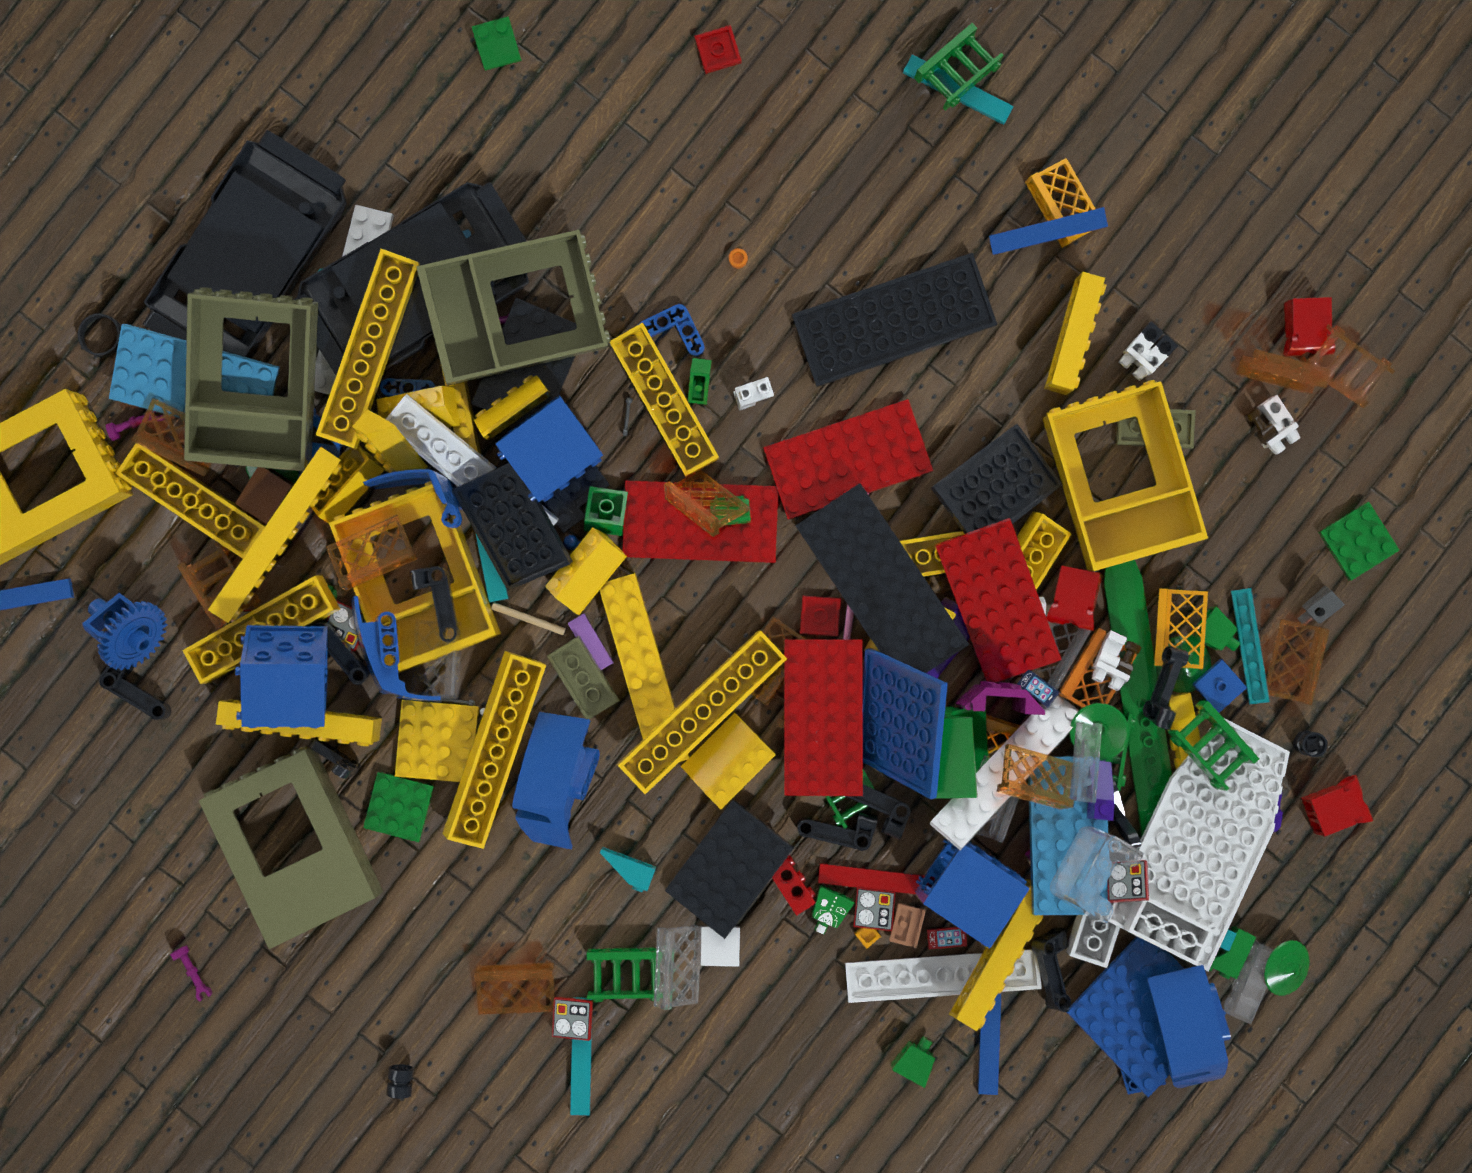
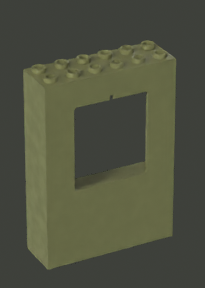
[416,230,610,386]
[184,288,318,471]
[199,746,384,949]

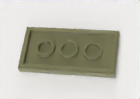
[1116,409,1196,449]
[547,636,620,719]

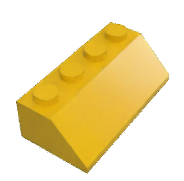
[376,386,459,428]
[352,409,428,473]
[310,445,385,523]
[1017,511,1071,590]
[545,527,627,615]

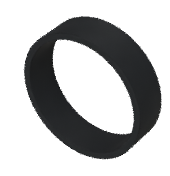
[78,313,121,357]

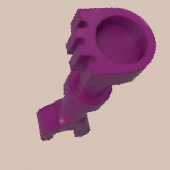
[105,410,165,441]
[170,945,212,1002]

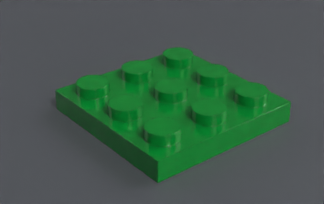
[1318,502,1400,581]
[363,771,435,842]

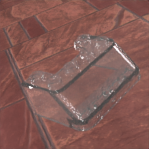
[1050,826,1144,923]

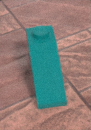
[600,847,656,892]

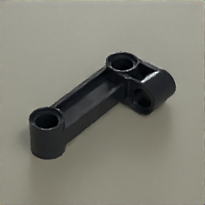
[409,567,460,642]
[313,621,370,685]
[1143,646,1189,730]
[99,665,172,720]
[845,784,911,840]
[797,812,878,851]
[1031,927,1071,1012]

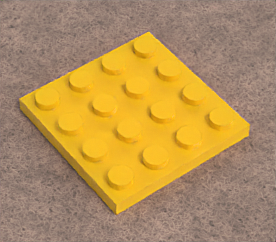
[395,699,479,782]

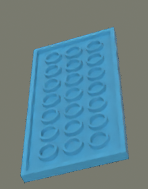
[109,323,279,419]
[1028,757,1111,915]

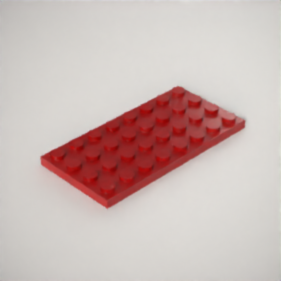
[763,399,933,520]
[623,481,778,563]
[935,518,1062,682]
[784,640,863,796]

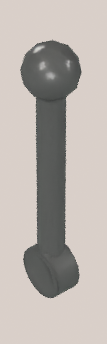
[623,397,633,436]
[436,695,475,706]

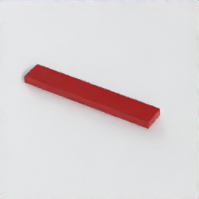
[818,863,934,894]

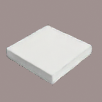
[701,926,740,966]

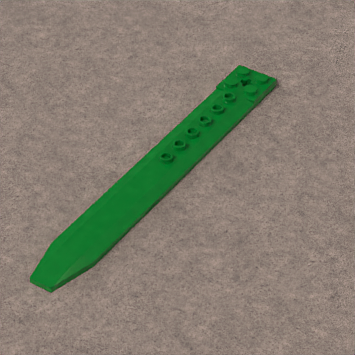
[1103,560,1172,837]

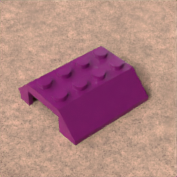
[955,681,1045,715]

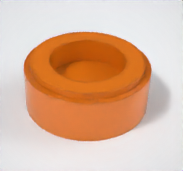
[729,248,748,269]

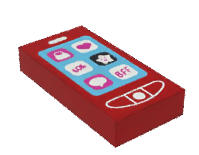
[926,926,967,949]

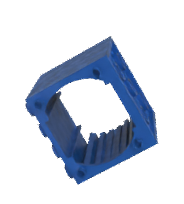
[496,395,603,502]
[235,625,328,728]
[915,838,1030,949]

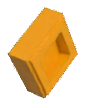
[854,928,881,949]

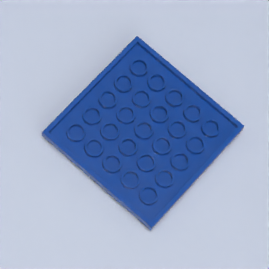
[863,648,948,799]
[1066,936,1226,1097]

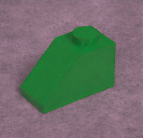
[688,358,712,405]

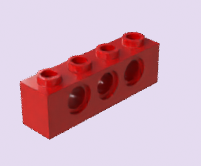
[772,854,816,916]

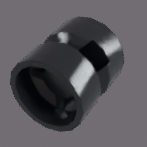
[1293,730,1328,757]
[386,1064,414,1099]

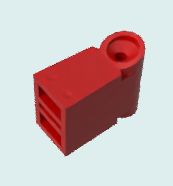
[1283,297,1335,356]
[1046,566,1101,631]
[1301,775,1373,837]

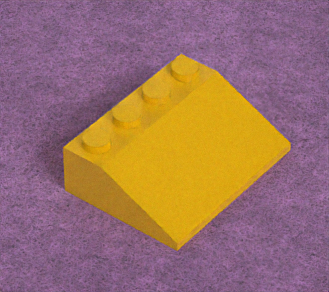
[474,375,551,440]
[681,713,776,809]

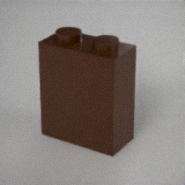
[235,467,295,525]

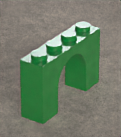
[1209,926,1256,979]

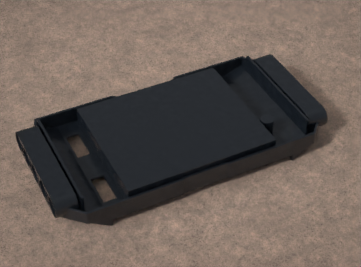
[143,130,347,358]
[293,182,529,375]

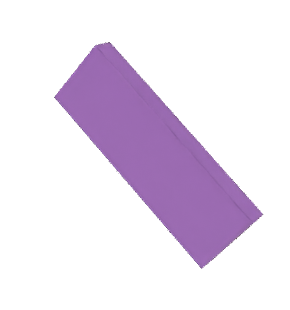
[568,613,614,670]

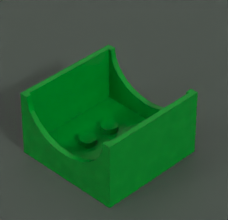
[936,706,989,798]

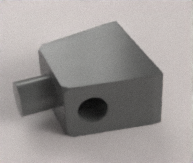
[1297,586,1345,627]

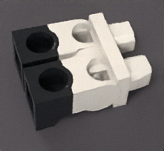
[1119,321,1178,381]

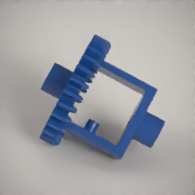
[82,593,167,670]

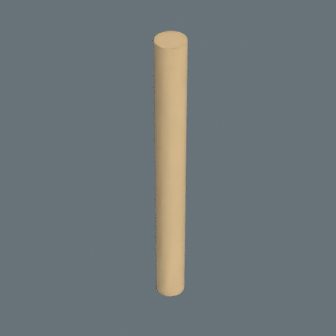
[491,602,566,635]

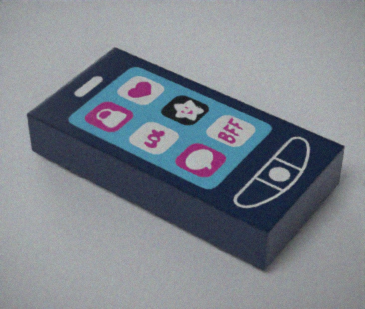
[1017,670,1060,708]

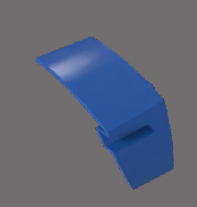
[351,596,441,701]
[512,712,600,850]
[1147,965,1230,1088]

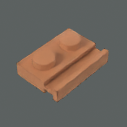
[889,903,926,948]

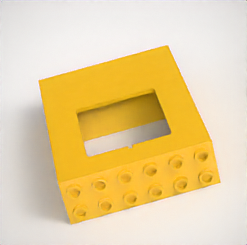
[1043,380,1208,572]
[0,389,134,565]
[329,481,501,673]

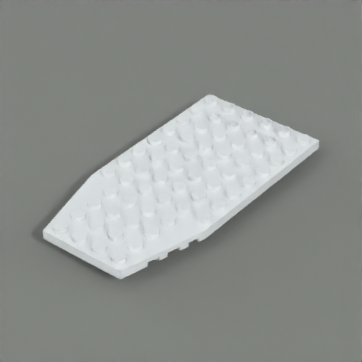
[1104,718,1290,972]

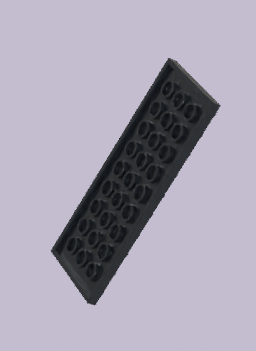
[792,253,998,387]
[796,483,969,673]

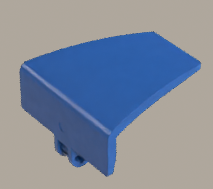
[363,469,463,528]

